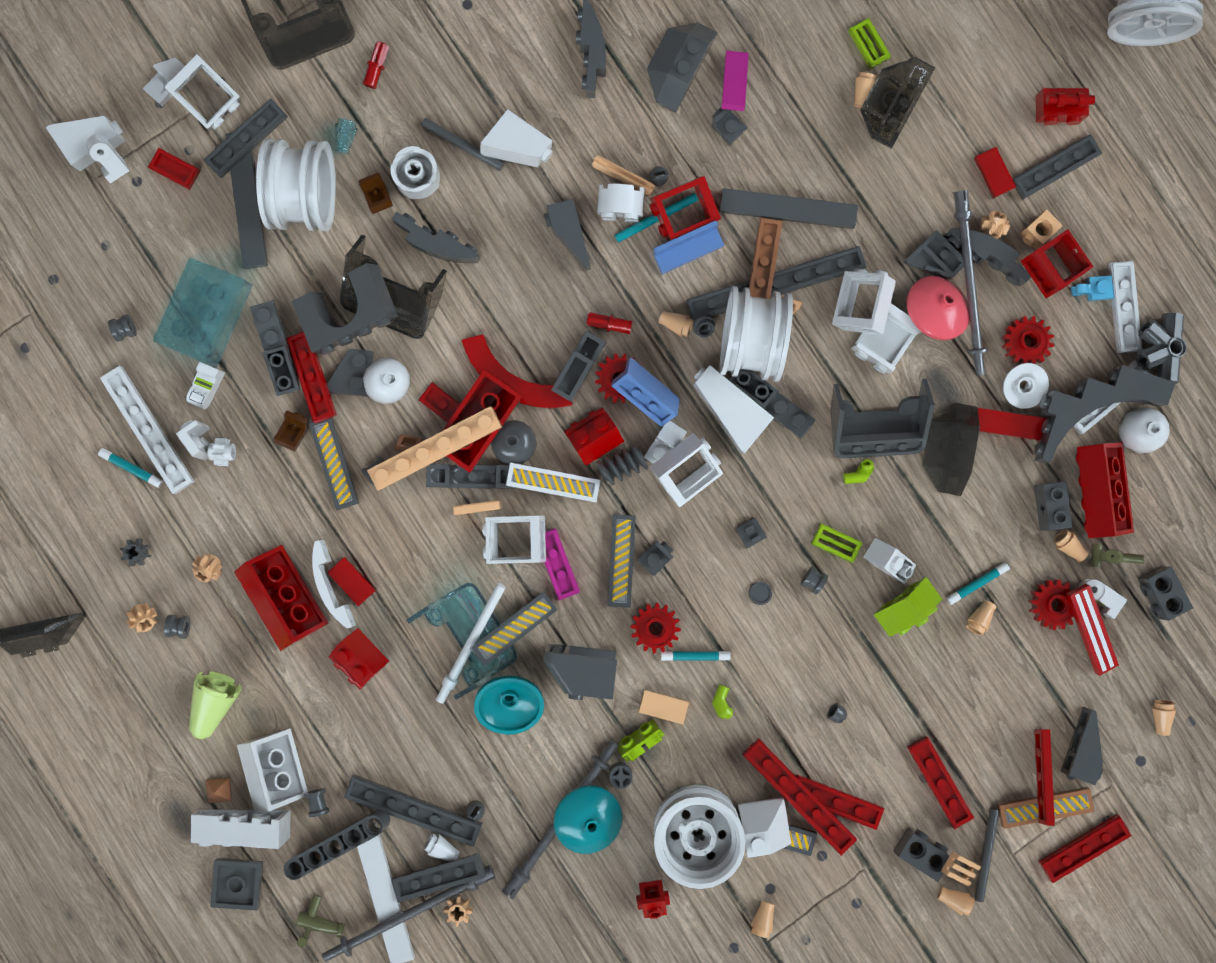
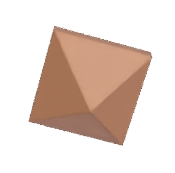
[394,434,423,453]
[206,777,232,803]

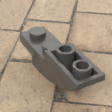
[576,0,606,98]
[392,211,480,263]
[943,228,1031,287]
[250,300,300,396]
[729,369,816,439]

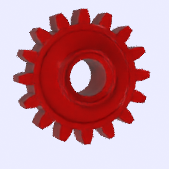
[1002,316,1055,364]
[595,353,641,404]
[1028,579,1076,630]
[630,602,681,654]

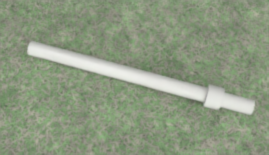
[436,583,506,704]

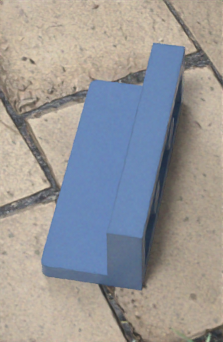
[653,221,724,275]
[611,358,680,427]

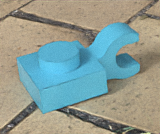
[1071,275,1114,301]

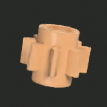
[980,211,1010,239]
[192,554,222,582]
[127,603,157,633]
[443,894,473,927]

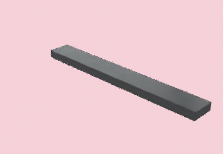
[686,246,867,321]

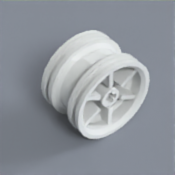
[1107,0,1204,46]
[256,139,336,232]
[719,286,793,382]
[654,784,746,889]

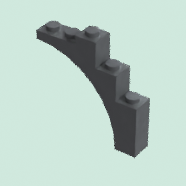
[1034,365,1175,463]

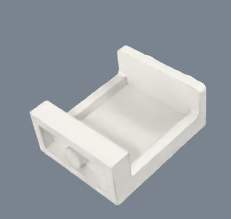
[851,303,921,374]

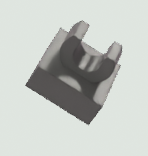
[735,518,767,549]

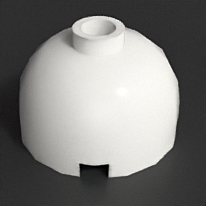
[363,358,410,404]
[1119,408,1170,454]

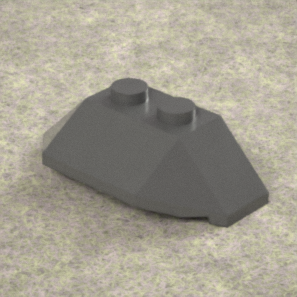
[647,22,718,113]

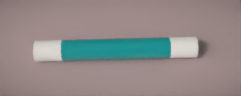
[98,448,163,488]
[946,562,1010,605]
[661,651,731,661]

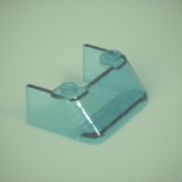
[407,583,517,700]

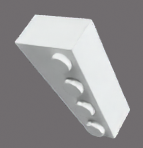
[191,809,291,849]

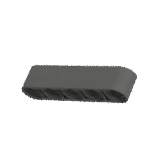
[283,810,390,880]

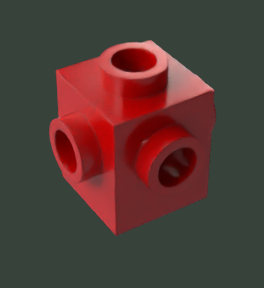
[636,879,670,919]

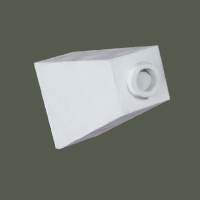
[694,365,774,455]

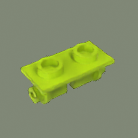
[617,719,665,762]

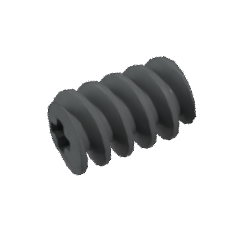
[596,445,648,485]

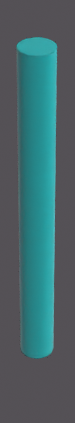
[614,193,698,243]

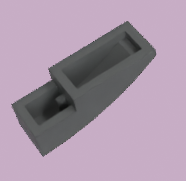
[551,331,607,402]

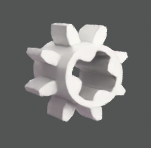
[208,438,236,466]

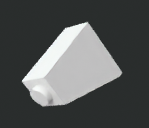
[480,109,553,167]
[46,116,126,171]

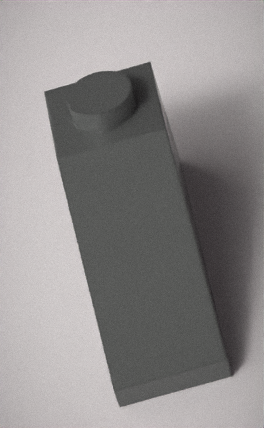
[544,199,591,271]
[1061,707,1103,785]

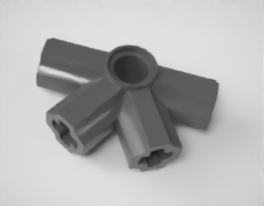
[1135,313,1187,384]

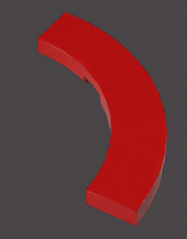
[462,334,573,409]

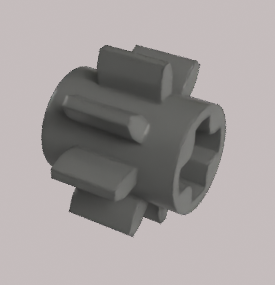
[120,538,152,567]

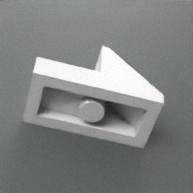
[143,58,185,107]
[644,421,687,464]

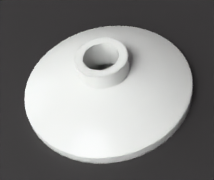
[1003,363,1049,408]

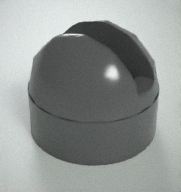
[650,166,668,186]
[827,703,847,723]
[466,800,485,820]

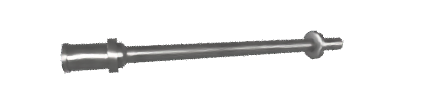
[953,190,989,375]
[502,740,619,899]
[322,864,496,962]

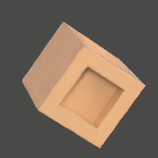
[1020,209,1063,250]

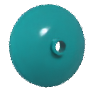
[474,675,544,735]
[553,785,622,854]

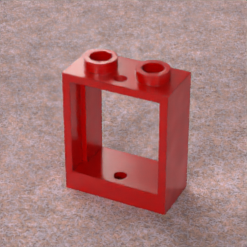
[649,176,721,241]
[1020,229,1094,299]

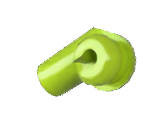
[712,684,733,719]

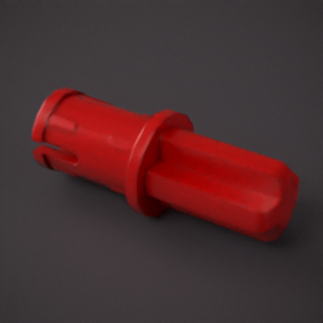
[362,41,389,89]
[586,312,633,335]

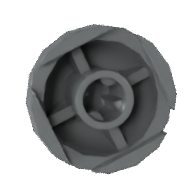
[491,420,537,465]

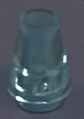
[335,118,358,154]

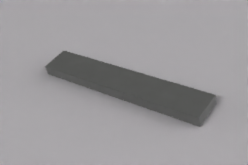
[225,133,268,269]
[719,188,858,229]
[344,774,483,847]

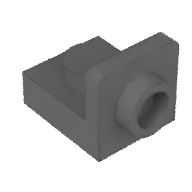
[711,108,747,146]
[638,541,674,576]

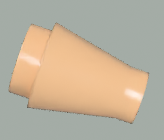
[854,72,878,109]
[658,310,694,337]
[1053,529,1088,562]
[966,600,996,636]
[1152,700,1177,736]
[937,886,975,916]
[750,901,775,939]

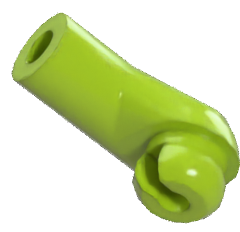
[843,459,874,484]

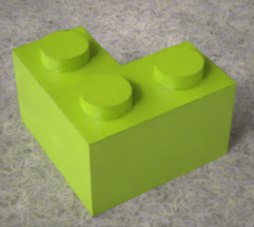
[874,577,942,637]

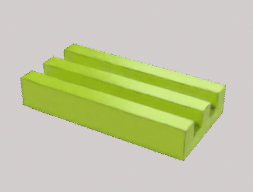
[848,18,891,70]
[811,523,863,563]

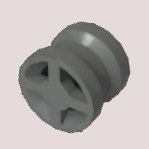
[108,314,137,342]
[800,566,828,595]
[164,614,191,639]
[609,762,633,789]

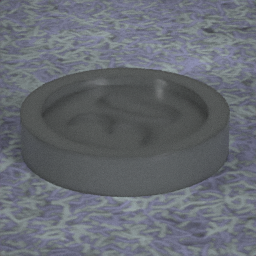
[749,582,772,605]

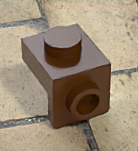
[358,173,393,215]
[274,411,308,452]

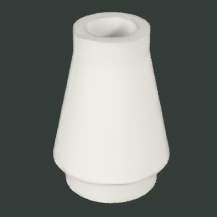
[423,833,460,861]

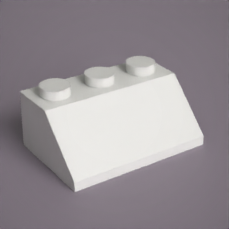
[237,729,308,813]

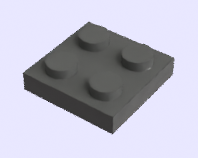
[210,858,263,911]

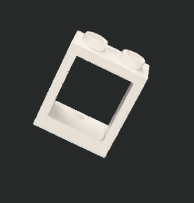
[165,54,241,130]
[832,269,896,335]
[649,433,723,507]
[482,516,546,564]

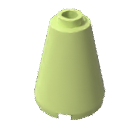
[189,671,241,739]

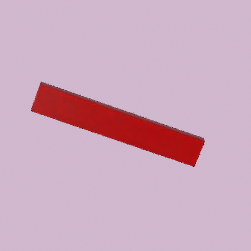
[742,738,858,856]

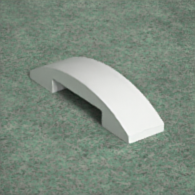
[312,540,356,629]

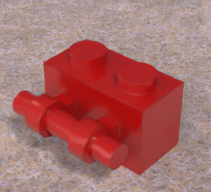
[1036,88,1095,126]
[564,407,624,466]
[328,628,390,690]

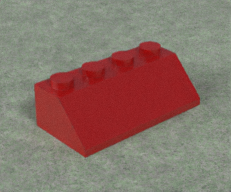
[442,369,523,473]
[1075,442,1134,538]
[234,545,329,651]

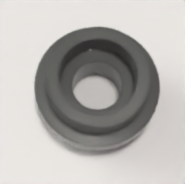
[692,315,715,338]

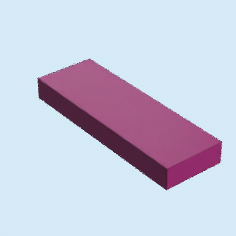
[721,50,749,111]
[544,528,580,600]

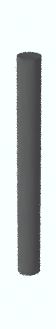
[421,118,504,171]
[975,808,999,902]

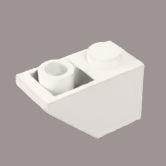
[863,538,916,585]

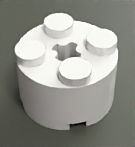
[391,146,440,199]
[597,184,645,223]

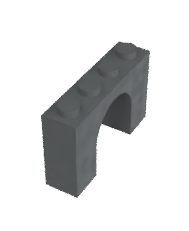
[292,263,398,355]

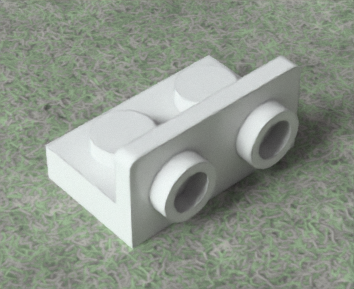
[176,420,210,460]

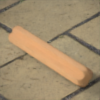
[592,155,655,196]

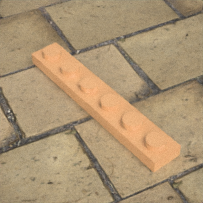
[367,406,502,491]

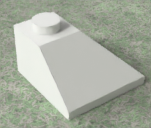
[738,797,791,858]

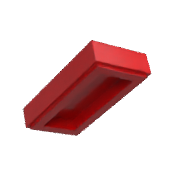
[148,147,201,190]
[974,147,1016,199]
[327,557,376,606]

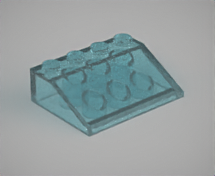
[153,258,253,368]

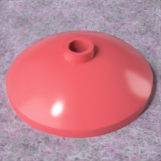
[906,276,970,340]

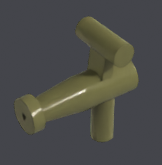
[1091,544,1144,567]
[296,895,345,947]

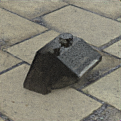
[860,57,935,149]
[922,403,980,496]
[0,612,85,658]

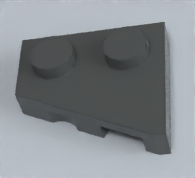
[904,230,964,280]
[327,349,374,397]

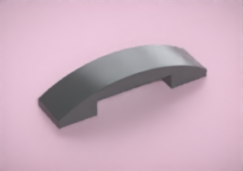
[426,464,515,489]

